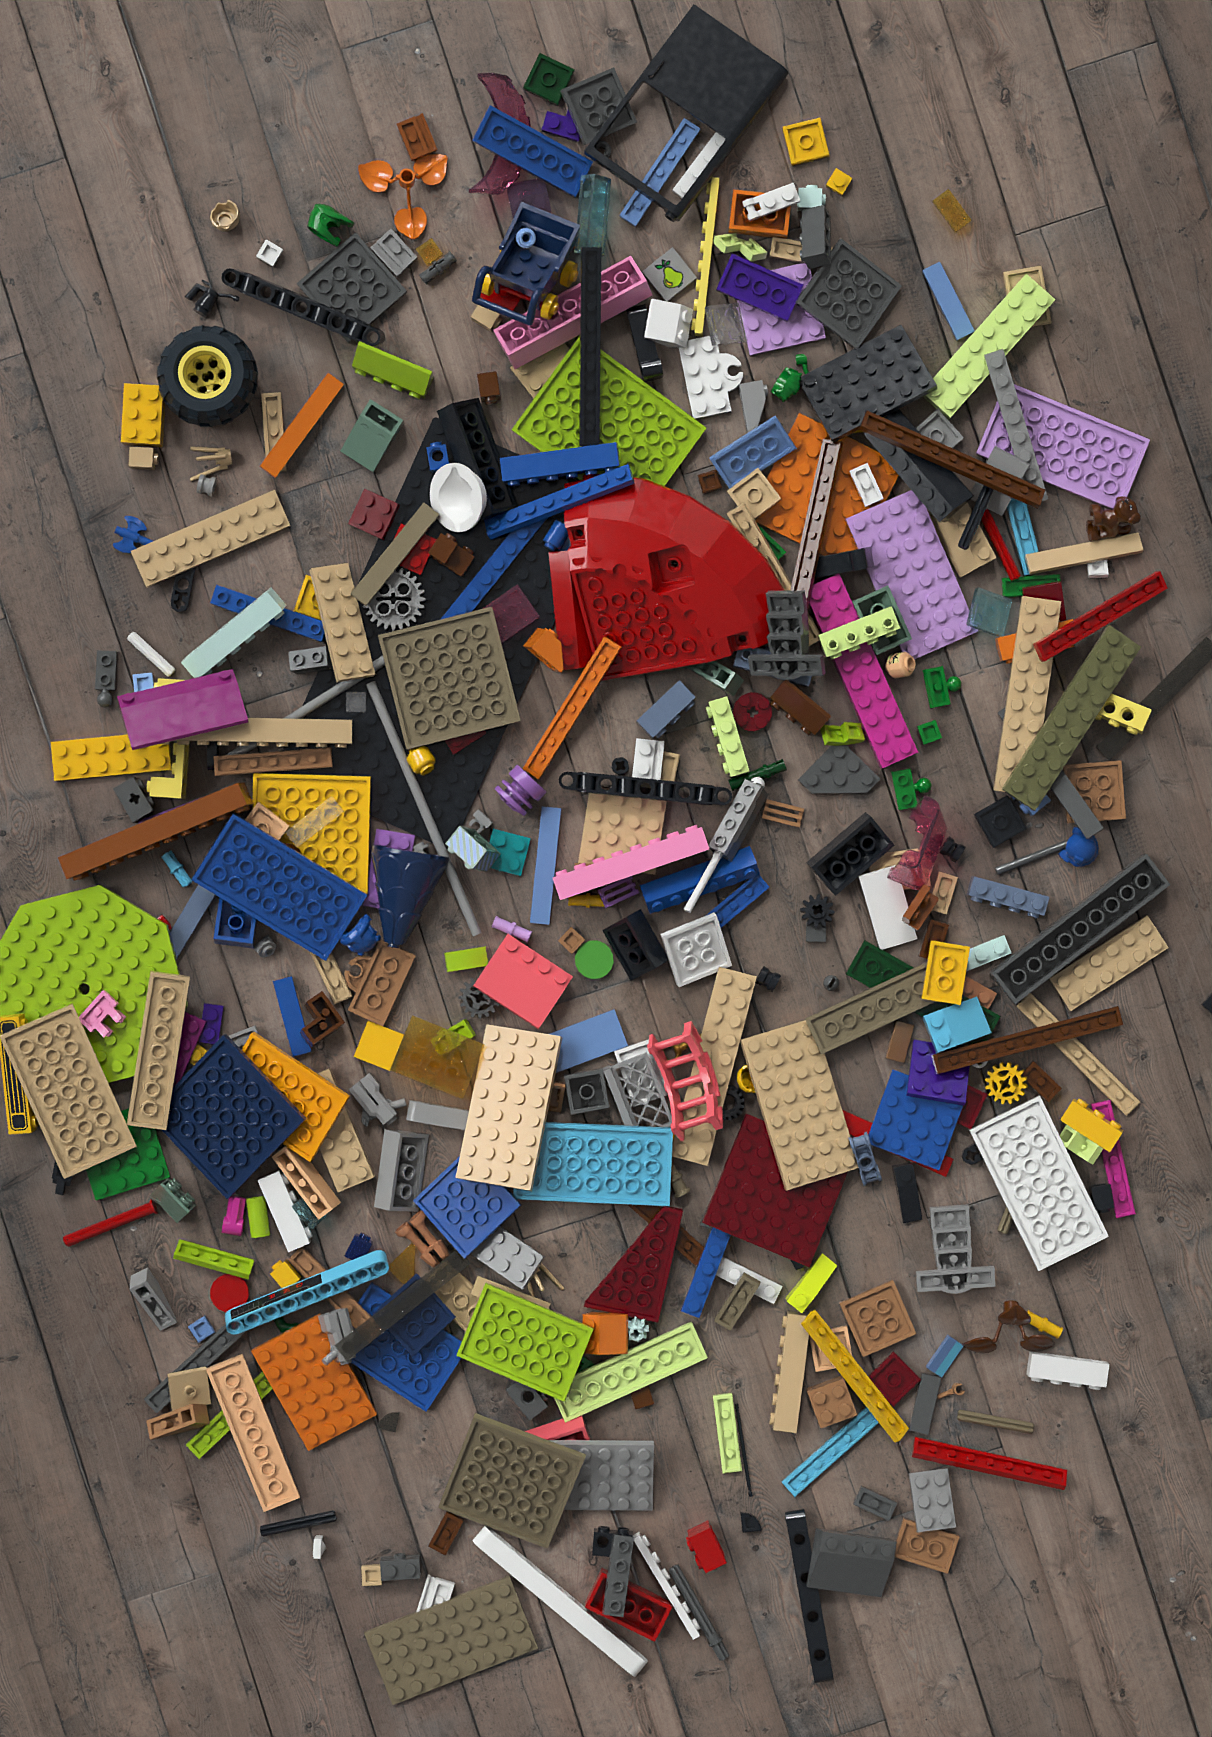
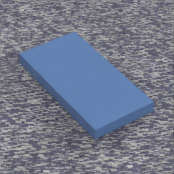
[709,415,797,489]
[549,1009,628,1073]

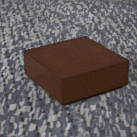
[697,469,722,494]
[631,1385,654,1410]

